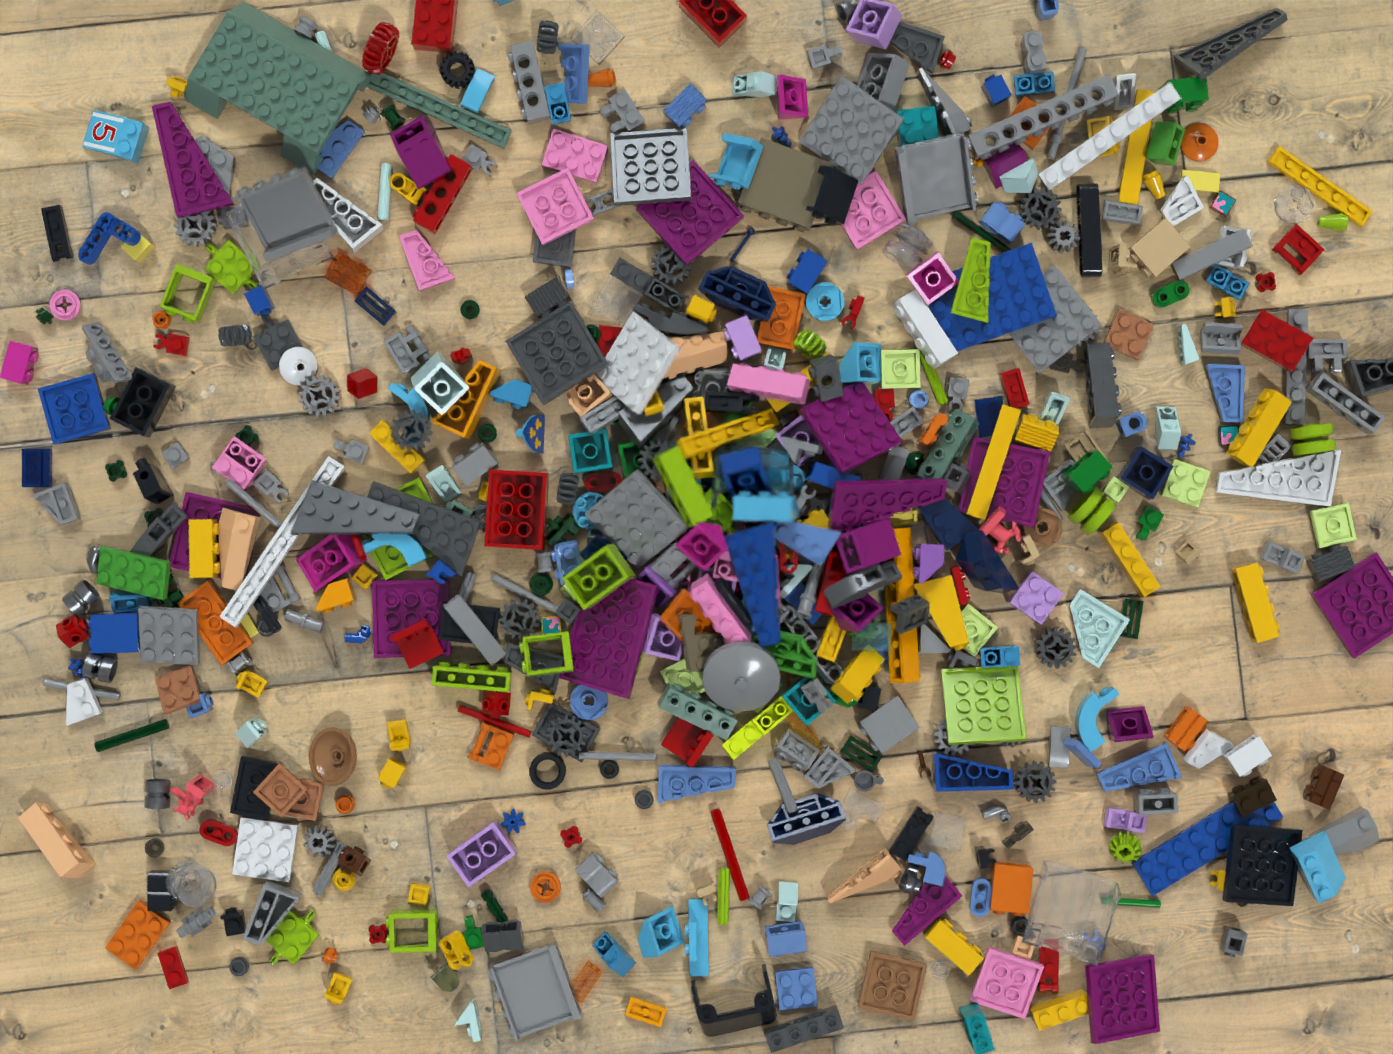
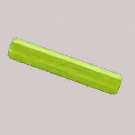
[920,352,948,405]
[717,868,730,925]

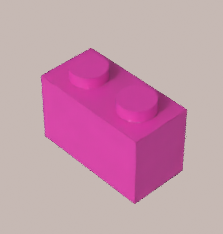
[0,341,39,385]

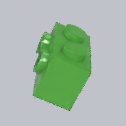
[1146,121,1185,166]

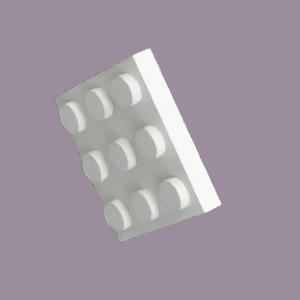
[232,816,299,883]

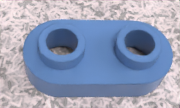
[969,877,992,917]

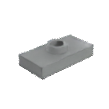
[1101,200,1143,226]

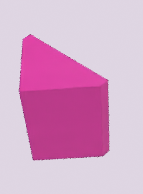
[776,75,808,120]
[907,252,959,305]
[675,522,728,571]

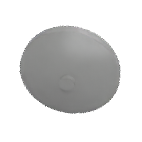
[703,641,780,711]

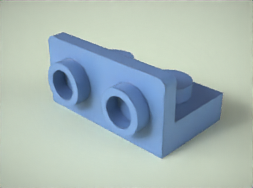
[551,540,582,585]

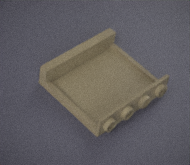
[737,138,834,233]

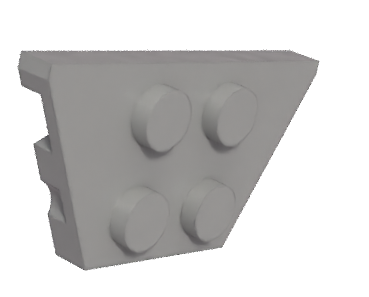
[195,136,235,198]

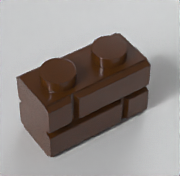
[1303,764,1344,810]

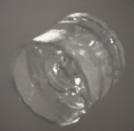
[882,223,934,271]
[166,860,217,908]

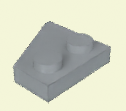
[803,746,856,789]

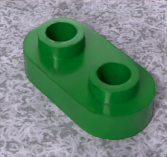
[1151,281,1190,308]

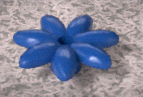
[501,809,526,833]

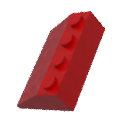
[484,469,549,550]

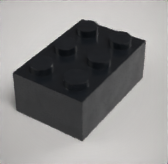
[109,367,176,437]

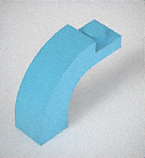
[388,383,431,448]
[361,533,429,566]
[1075,686,1120,752]

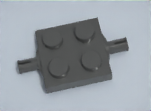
[253,315,302,371]

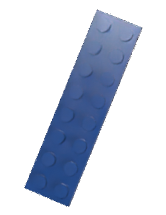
[1132,800,1283,896]

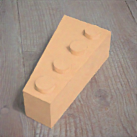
[662,332,727,379]
[18,803,96,878]

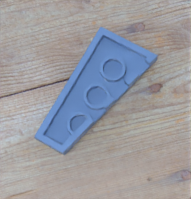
[1096,742,1182,792]

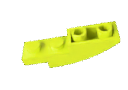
[720,696,793,760]

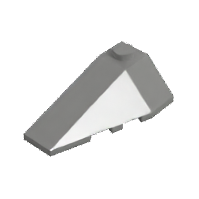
[916,68,972,136]
[1301,807,1379,855]

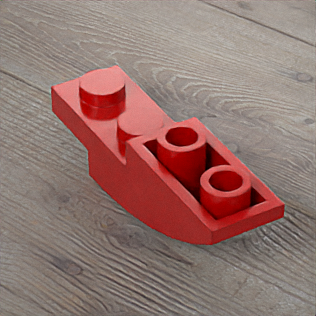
[814,542,846,617]

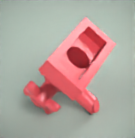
[978,506,1021,554]
[170,774,216,820]

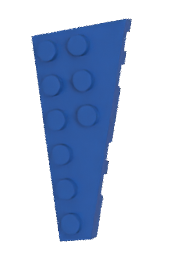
[724,521,781,647]

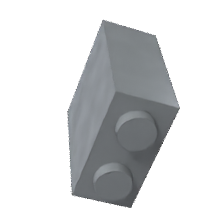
[858,694,920,753]

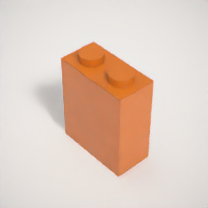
[989,861,1034,916]

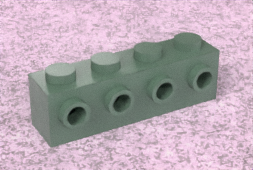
[917,409,980,479]
[657,683,738,740]

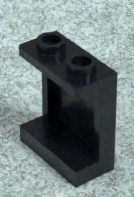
[806,165,858,226]

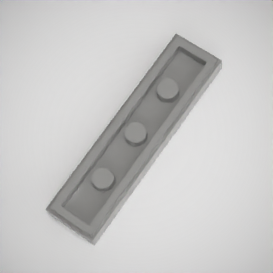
[1172,229,1253,281]

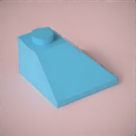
[839,342,881,383]
[638,906,685,958]

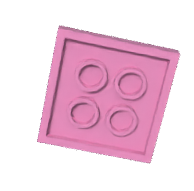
[516,168,594,245]
[841,171,906,250]
[970,946,1044,1019]

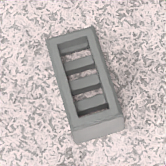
[1255,434,1292,465]

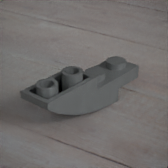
[610,257,686,313]
[632,303,710,337]
[130,503,188,557]
[823,560,902,609]

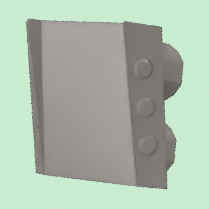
[692,366,732,405]

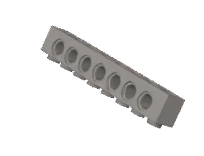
[967,74,1119,160]

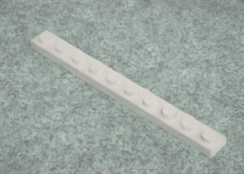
[219,456,346,628]

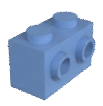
[764,921,807,957]

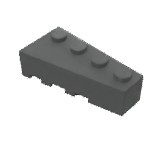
[1083,342,1122,429]
[1344,358,1393,399]
[618,373,693,451]

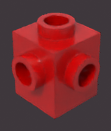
[56,614,89,648]
[481,690,511,719]

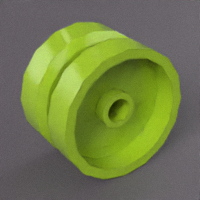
[1289,423,1337,456]
[1067,487,1116,535]

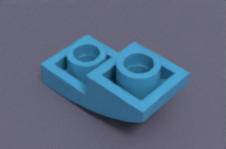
[1014,72,1055,96]
[1206,265,1250,301]

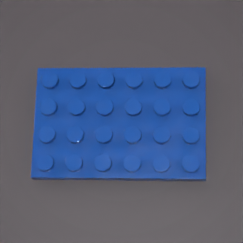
[929,242,1057,351]

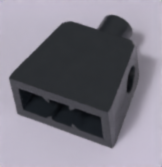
[133,458,174,505]

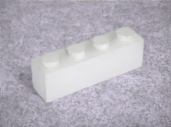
[892,289,958,370]

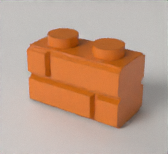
[1163,706,1208,752]

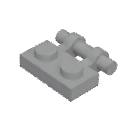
[383,325,431,374]

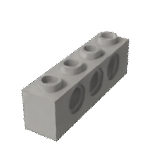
[508,40,551,125]
[1306,373,1386,434]

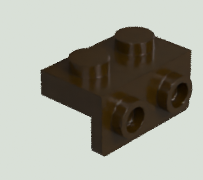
[1228,777,1277,817]

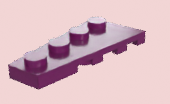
[892,877,963,946]

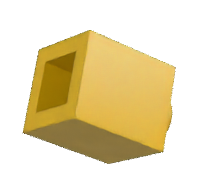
[377,757,408,789]

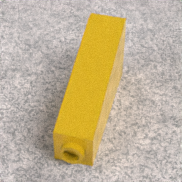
[914,575,969,651]

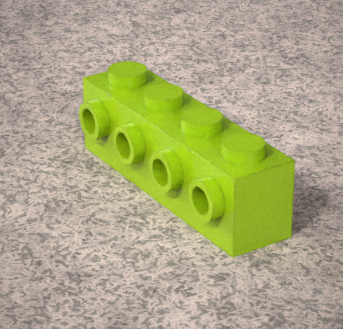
[652,446,713,527]
[432,662,512,692]

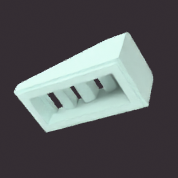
[1177,324,1199,366]

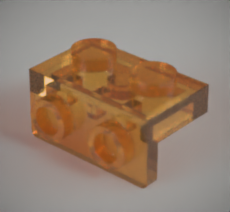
[325,253,372,296]

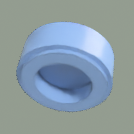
[564,269,574,289]
[909,390,929,410]

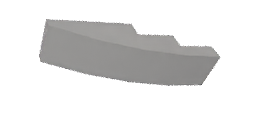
[443,594,506,666]

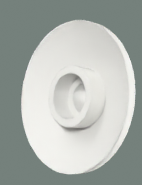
[279,347,317,385]

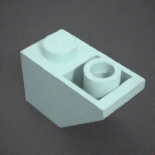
[732,71,777,97]
[1155,406,1181,450]
[235,717,269,748]

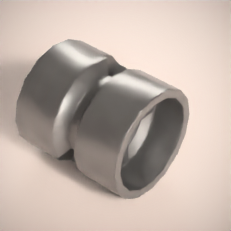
[62,579,100,616]
[82,652,118,683]
[144,779,171,809]

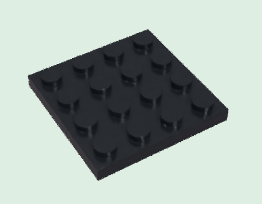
[1222,824,1302,906]

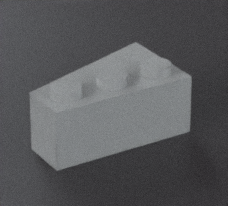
[242,880,303,946]

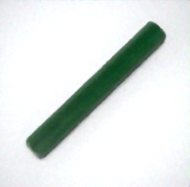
[94,719,169,752]

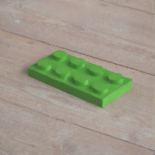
[96,546,171,600]

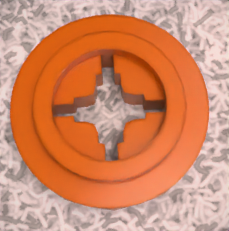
[530,871,561,903]

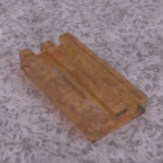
[570,960,604,1003]

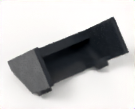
[691,964,777,1037]

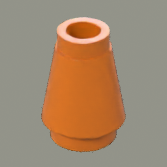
[588,68,616,87]

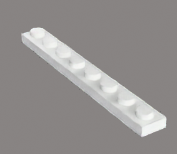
[1038,83,1181,189]

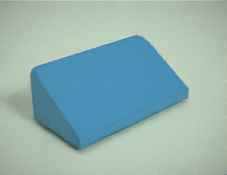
[109,589,152,613]

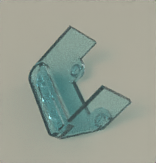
[711,444,794,508]

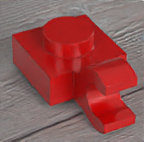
[841,295,865,330]

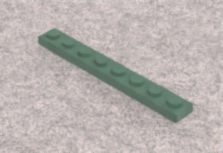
[367,72,512,149]

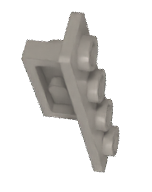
[82,322,132,383]

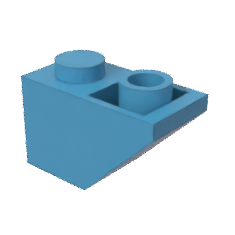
[545,83,571,125]
[489,379,534,410]
[980,645,1020,668]
[592,931,636,977]

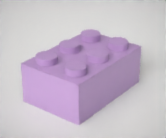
[446,819,518,888]

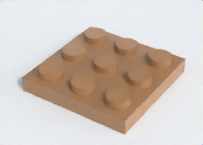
[857,950,927,1021]

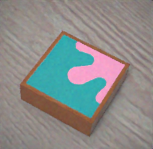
[1209,190,1236,217]

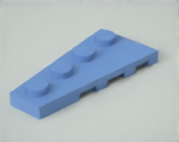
[658,764,736,803]

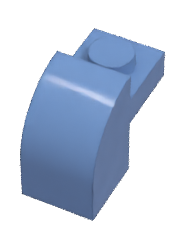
[908,851,947,887]

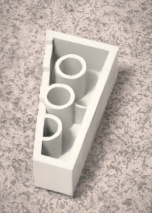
[313,178,384,254]

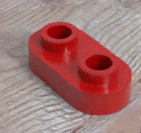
[584,472,623,492]
[199,819,238,846]

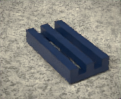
[355,286,396,326]

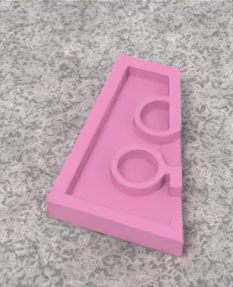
[399,230,455,291]

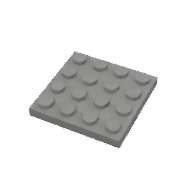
[799,76,905,185]
[1009,265,1102,373]
[585,469,689,569]

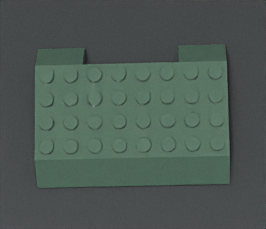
[185,1,372,175]

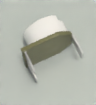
[430,963,460,993]

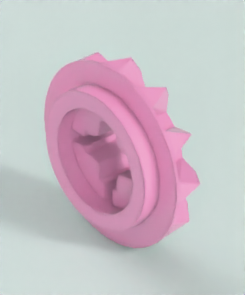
[49,290,82,321]

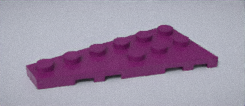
[152,102,235,218]
[828,478,947,532]

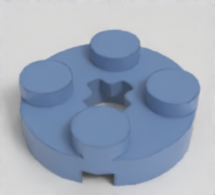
[570,684,608,720]

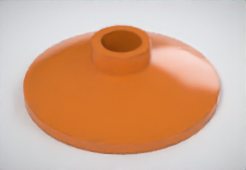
[1180,123,1219,161]

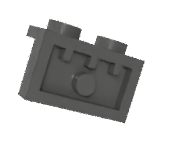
[890,595,930,634]

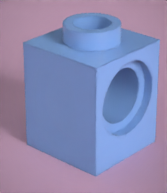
[1116,411,1148,438]

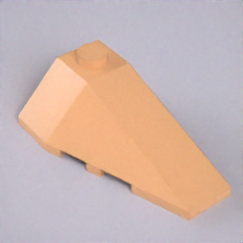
[566,374,614,417]
[218,508,261,591]
[827,848,902,903]

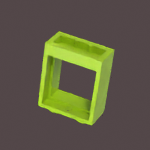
[160,263,217,324]
[519,631,574,677]
[386,910,438,953]

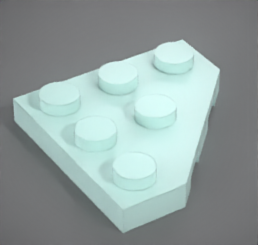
[1070,589,1130,668]

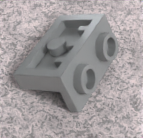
[773,729,820,773]

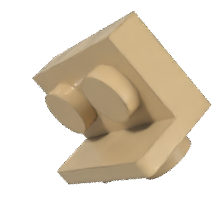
[1108,243,1137,276]
[1016,535,1041,566]

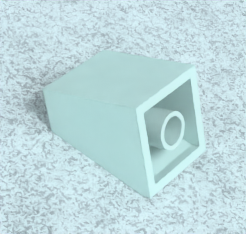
[411,351,469,415]

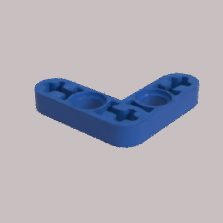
[78,212,141,265]

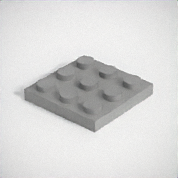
[138,606,200,665]

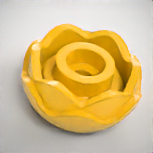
[332,867,356,892]

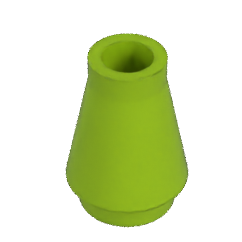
[1318,213,1348,232]

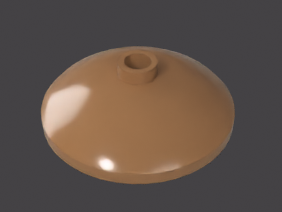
[309,727,357,786]

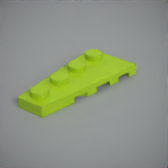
[950,237,991,323]

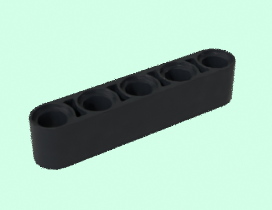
[1076,183,1102,278]

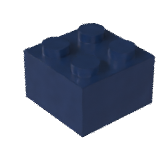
[1117,446,1174,500]

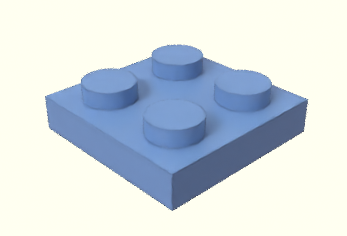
[775,967,818,1010]

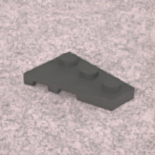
[889,22,945,74]
[504,643,564,693]

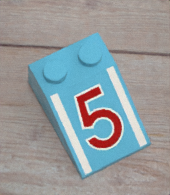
[82,110,149,164]

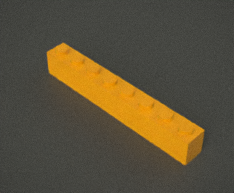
[884,528,920,683]

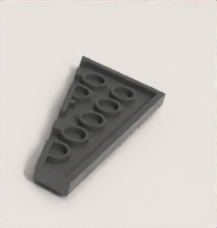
[1173,8,1288,81]
[367,481,481,576]

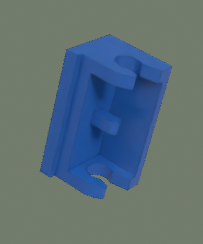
[427,560,459,584]

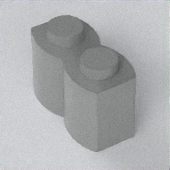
[1020,31,1046,75]
[575,852,618,898]

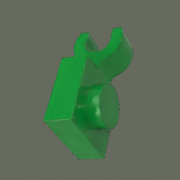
[1136,506,1164,541]
[462,915,484,950]

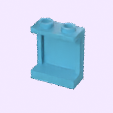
[709,133,764,190]

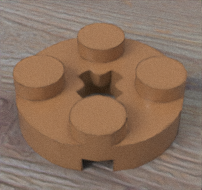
[1023,508,1062,547]

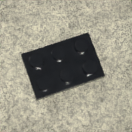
[437,601,500,644]
[230,756,279,821]

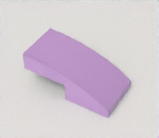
[1103,807,1147,833]

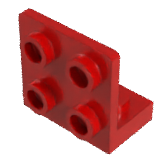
[390,618,444,669]
[661,717,714,768]

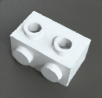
[1222,734,1272,777]

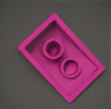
[296,535,367,592]

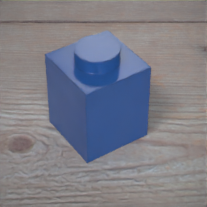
[981,74,1012,107]
[244,285,275,317]

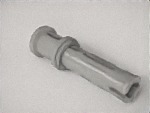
[795,562,825,619]

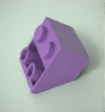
[913,544,944,583]

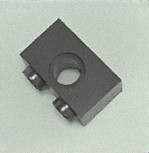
[808,354,844,402]

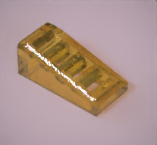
[787,714,822,749]

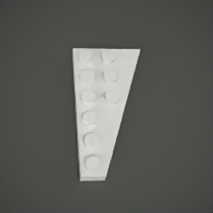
[1215,449,1341,507]

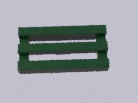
[1120,598,1144,639]
[840,735,883,772]

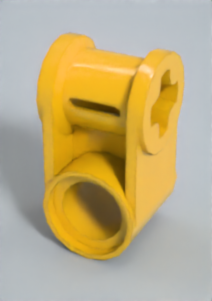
[389,173,427,206]
[439,930,473,970]

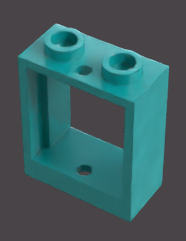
[959,1003,995,1054]

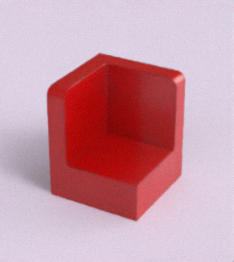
[347,368,378,399]

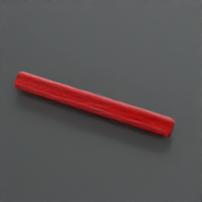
[711,809,749,901]

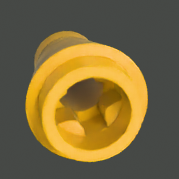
[1143,169,1166,200]

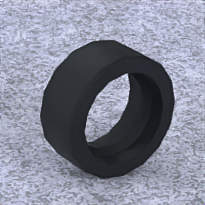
[529,752,566,790]

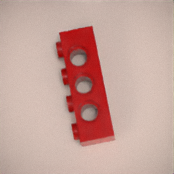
[412,154,473,235]

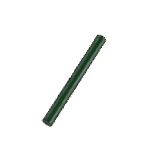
[952,211,1012,253]

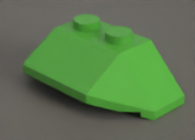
[751,631,817,679]

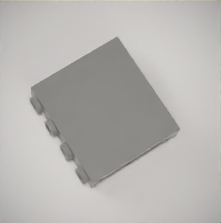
[894,132,978,226]
[232,167,338,262]
[488,942,582,1041]

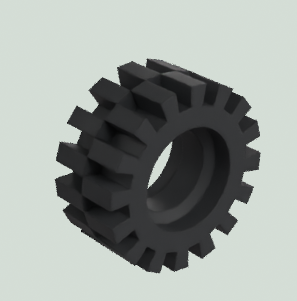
[439,51,476,89]

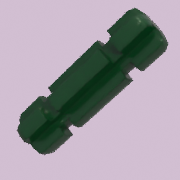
[481,889,508,923]

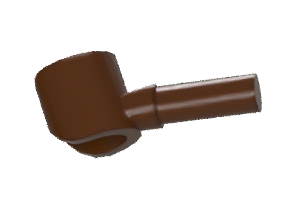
[918,750,931,778]

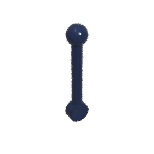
[729,228,755,262]

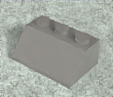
[857,52,910,111]

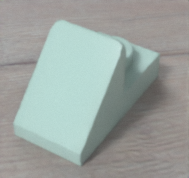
[1039,392,1070,425]
[426,465,461,503]
[780,565,813,599]
[776,881,798,922]
[454,998,483,1042]

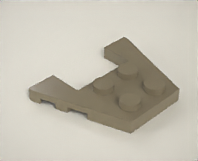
[677,613,725,672]

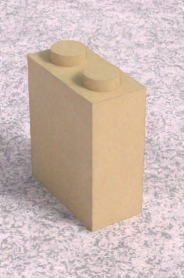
[1129,218,1191,279]

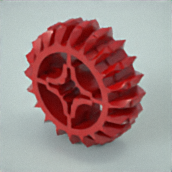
[362,22,400,75]

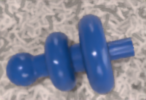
[771,126,792,147]
[1178,433,1196,458]
[68,658,85,679]

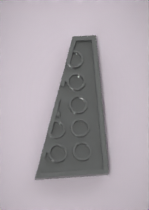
[290,481,421,535]

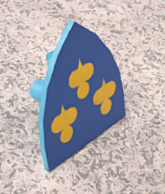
[516,415,545,454]

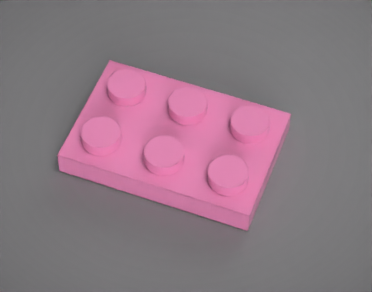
[542,128,608,184]

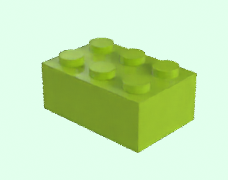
[562,544,636,610]

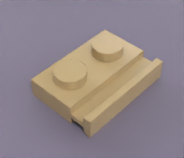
[1063,430,1109,463]

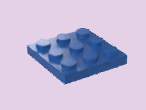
[38,373,111,445]

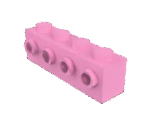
[727,363,810,405]
[690,573,751,644]

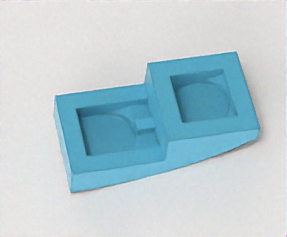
[460,68,495,113]

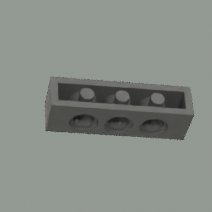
[764,1005,844,1053]

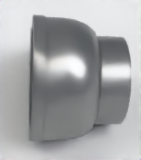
[835,0,857,27]
[854,770,884,792]
[899,863,921,894]

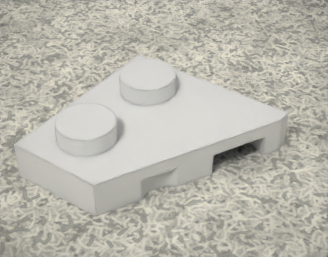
[1160,175,1204,226]
[66,677,103,726]
[1183,728,1234,769]

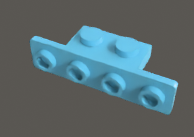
[685,899,709,976]

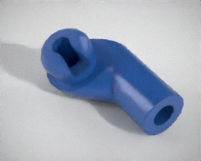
[344,625,372,644]

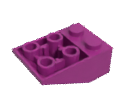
[390,115,451,189]
[836,518,901,573]

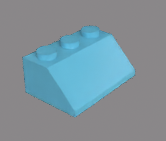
[733,491,799,521]
[1290,831,1346,904]

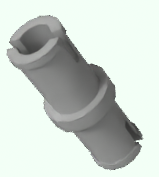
[284,609,325,633]

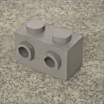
[452,442,497,486]
[1134,788,1178,815]

